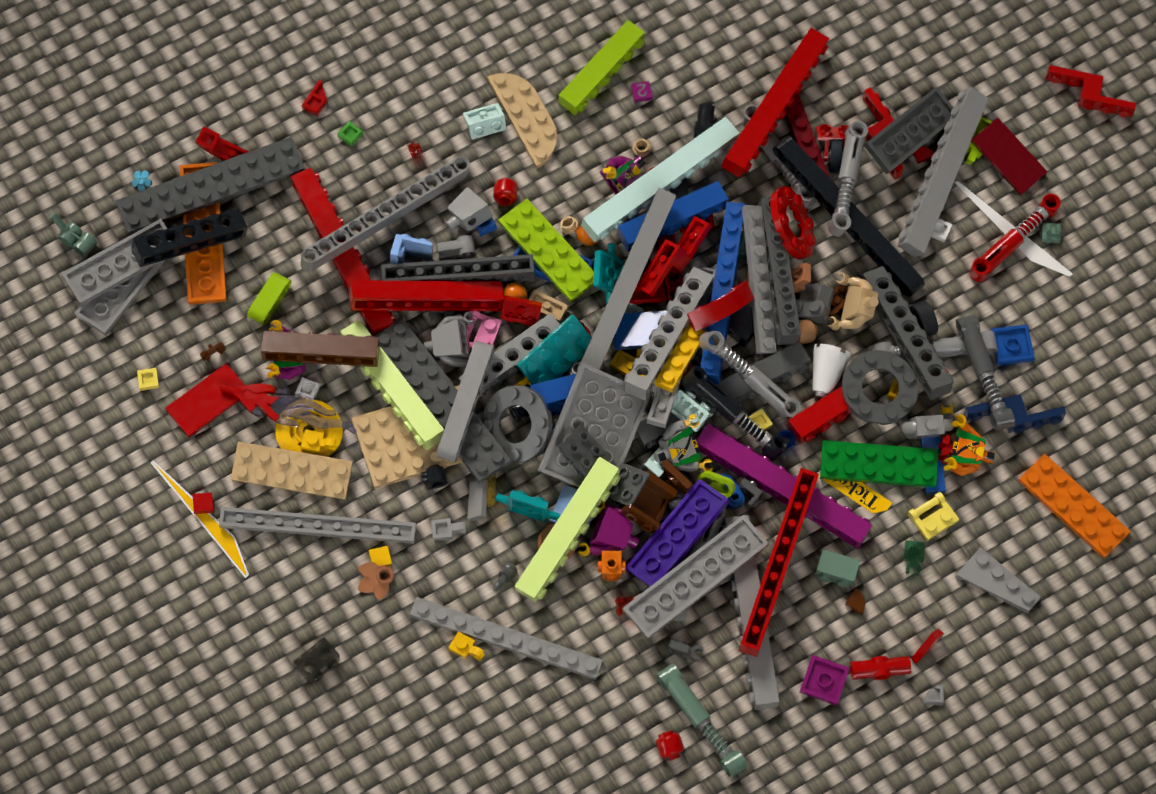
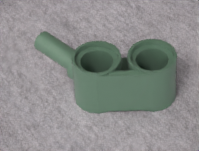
[49,212,98,257]

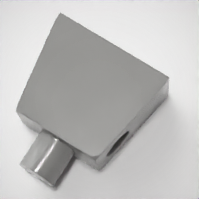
[445,187,493,231]

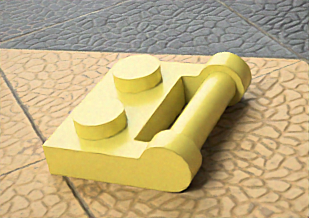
[907,492,959,541]

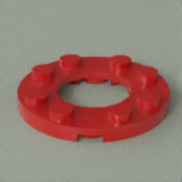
[770,186,816,260]

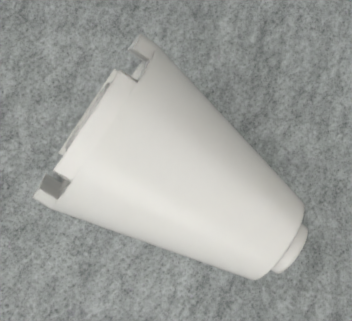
[812,344,852,398]

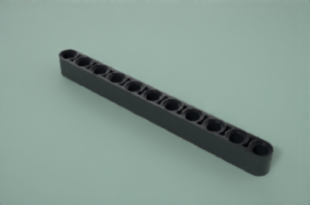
[773,136,925,297]

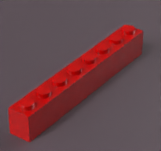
[349,280,504,311]

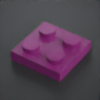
[799,655,850,706]

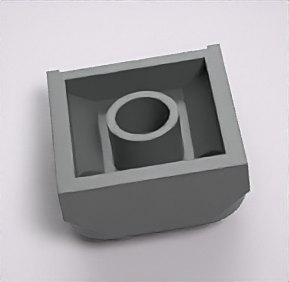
[795,284,835,324]

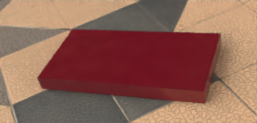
[971,117,1048,196]

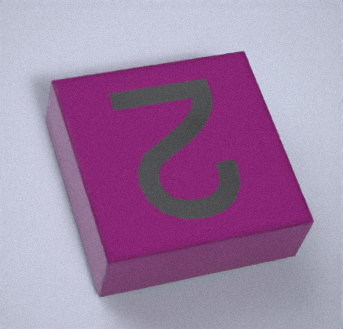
[631,81,653,103]

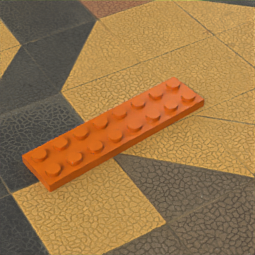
[179,162,227,305]

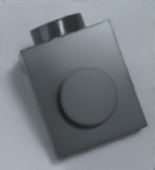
[739,478,763,512]

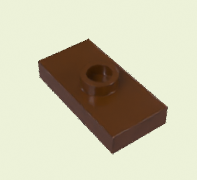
[661,459,693,495]

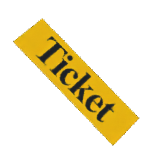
[819,475,892,514]

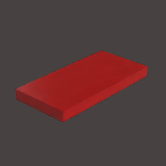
[165,363,246,438]

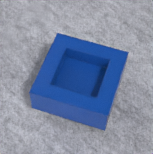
[476,218,498,237]

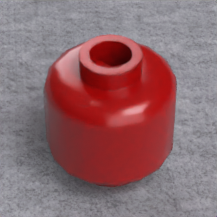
[493,178,518,206]
[655,730,684,761]

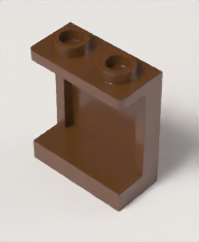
[620,470,678,533]

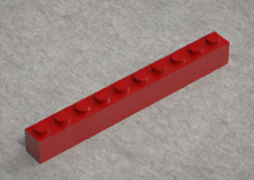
[721,27,830,178]
[291,168,395,336]
[739,468,819,657]

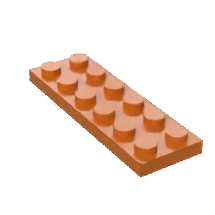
[1018,453,1131,559]

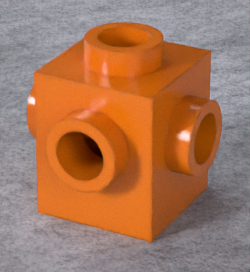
[598,551,625,582]

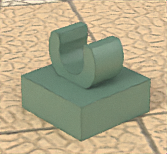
[1041,222,1061,244]

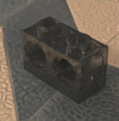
[293,637,340,685]

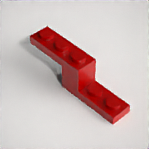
[1045,65,1136,118]
[862,87,903,180]
[636,216,712,297]

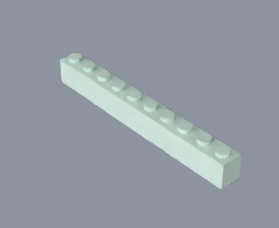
[581,116,740,242]

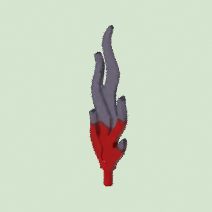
[220,383,357,435]

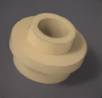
[632,139,651,157]
[560,216,579,234]

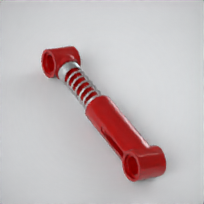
[969,193,1061,282]

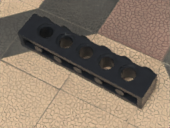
[131,208,248,267]

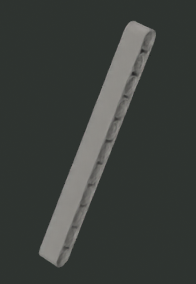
[300,156,470,272]
[576,188,676,373]

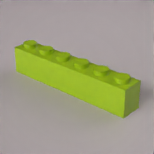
[558,20,645,116]

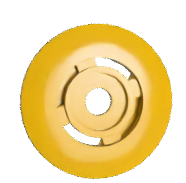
[275,400,343,457]

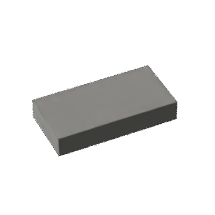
[467,480,488,521]

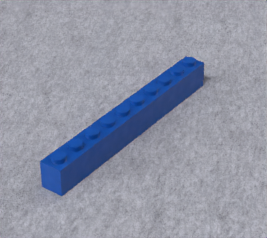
[701,202,745,385]

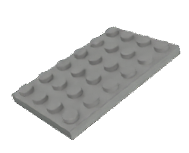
[538,363,651,500]

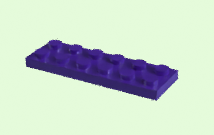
[625,479,730,587]

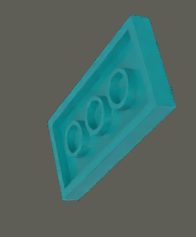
[516,314,592,385]

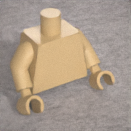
[827,272,879,331]

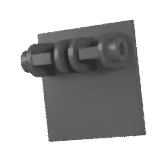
[557,424,606,477]
[608,463,651,506]

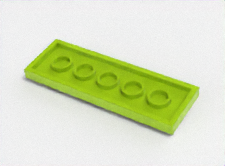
[498,199,594,303]

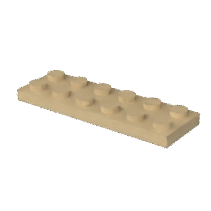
[231,442,353,500]

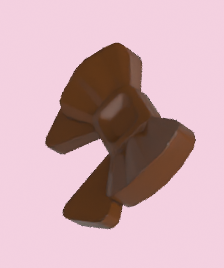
[200,342,226,361]

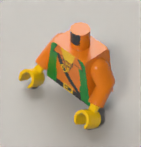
[944,414,995,476]

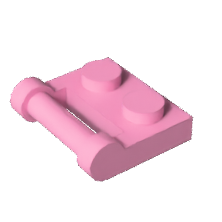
[466,311,502,350]

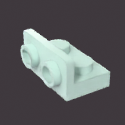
[463,103,506,139]
[671,390,713,432]

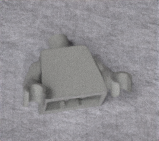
[424,312,474,368]

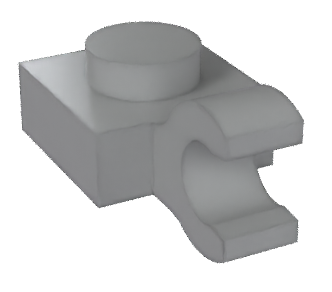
[431,518,466,541]

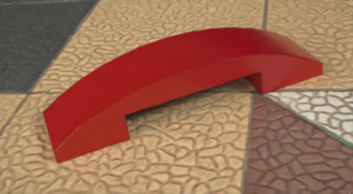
[195,126,249,161]
[687,281,754,331]

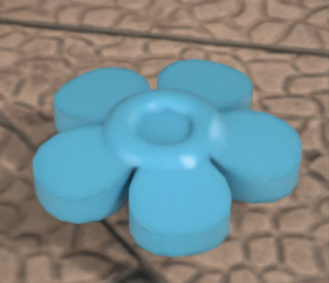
[132,171,152,191]

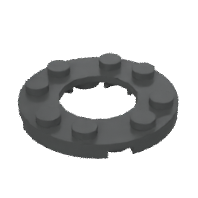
[841,350,918,425]
[482,385,552,463]

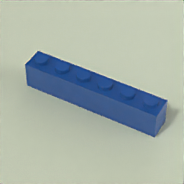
[617,181,729,252]

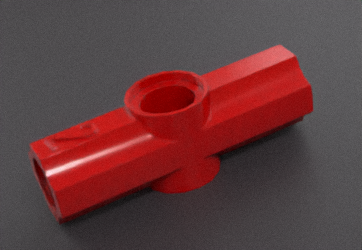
[850,656,911,680]

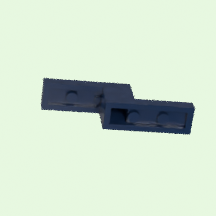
[963,394,1066,433]

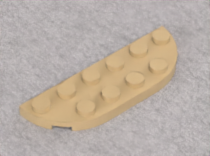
[487,73,557,169]

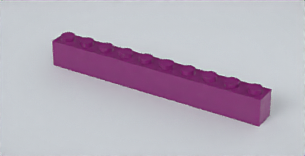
[696,424,872,549]

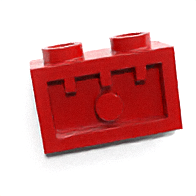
[500,295,542,326]

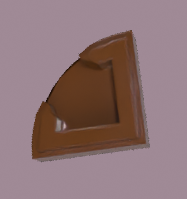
[845,588,865,615]

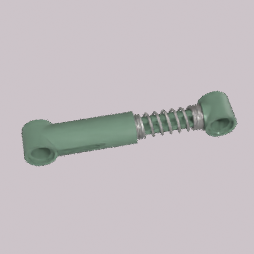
[656,663,748,778]

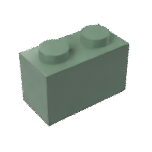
[815,549,861,588]

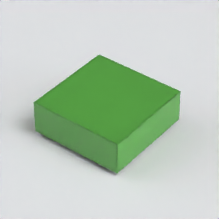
[337,121,364,147]

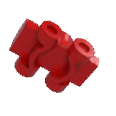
[938,434,953,464]

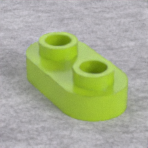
[697,471,736,498]

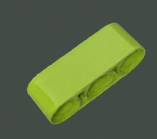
[247,272,291,326]

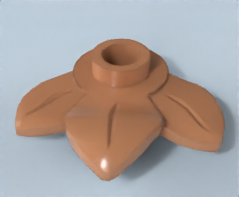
[358,562,394,600]

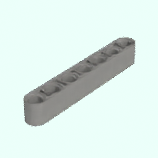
[437,341,495,463]

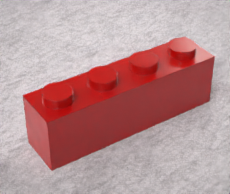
[787,386,851,444]

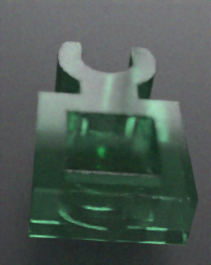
[903,540,925,575]

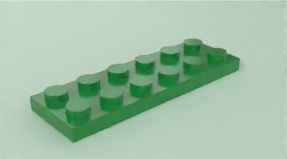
[820,440,938,487]

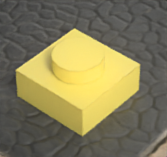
[137,368,159,391]
[748,409,773,431]

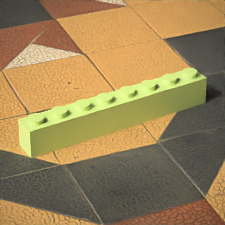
[340,320,444,450]
[515,457,621,603]

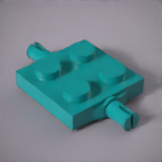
[594,243,625,304]
[495,490,561,522]

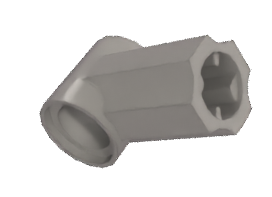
[437,235,476,260]

